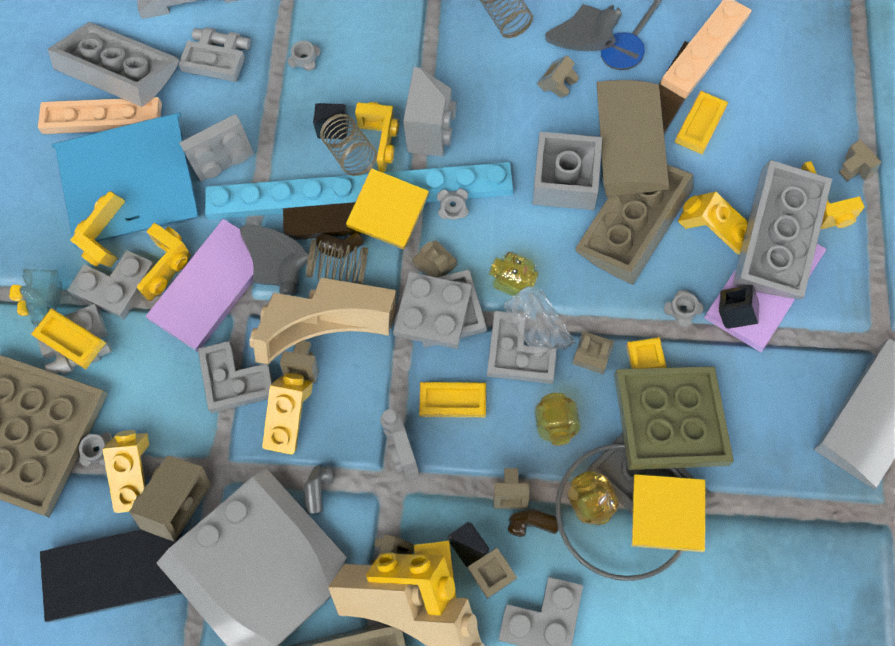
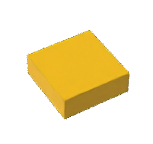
[626,337,667,369]

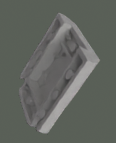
[157,469,347,646]

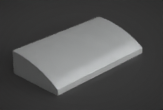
[48,22,179,107]
[732,160,832,299]
[814,338,895,489]

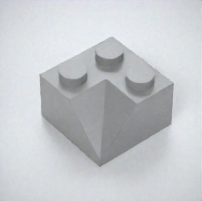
[403,67,457,157]
[532,132,602,210]

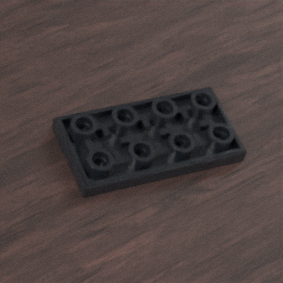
[40,530,182,623]

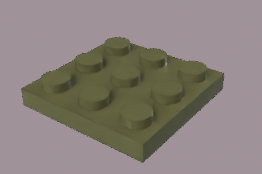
[614,366,734,470]

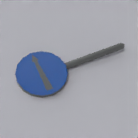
[601,0,662,70]

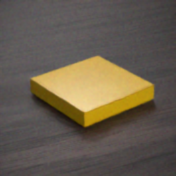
[346,168,429,250]
[631,475,705,552]

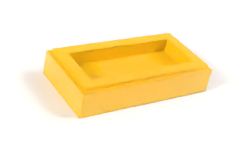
[674,91,728,155]
[31,308,106,370]
[419,382,486,418]

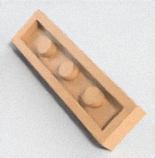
[661,0,752,99]
[38,97,162,134]

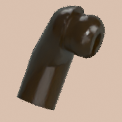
[316,231,364,259]
[507,509,559,537]

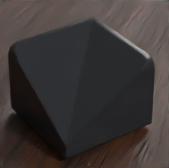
[313,103,349,140]
[719,285,759,329]
[447,521,489,568]

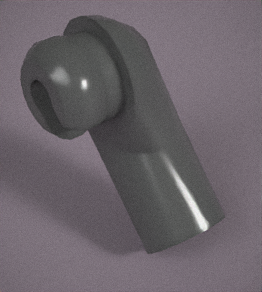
[304,464,335,514]

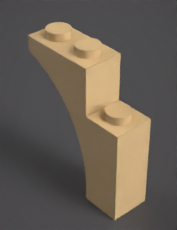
[250,277,396,364]
[328,564,485,646]

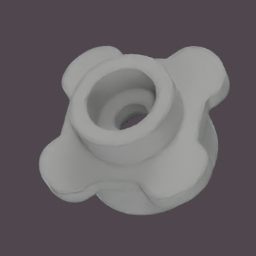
[288,41,321,71]
[437,188,469,219]
[664,290,703,327]
[79,432,113,467]

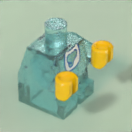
[9,269,62,325]

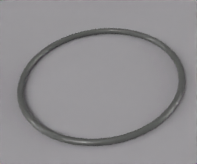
[555,443,683,581]

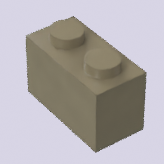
[129,455,211,542]

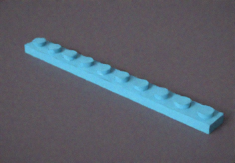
[205,162,513,220]

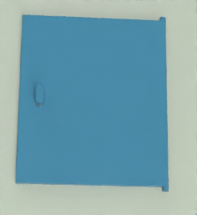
[51,112,199,247]

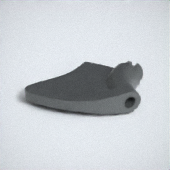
[545,4,622,51]
[240,225,308,296]

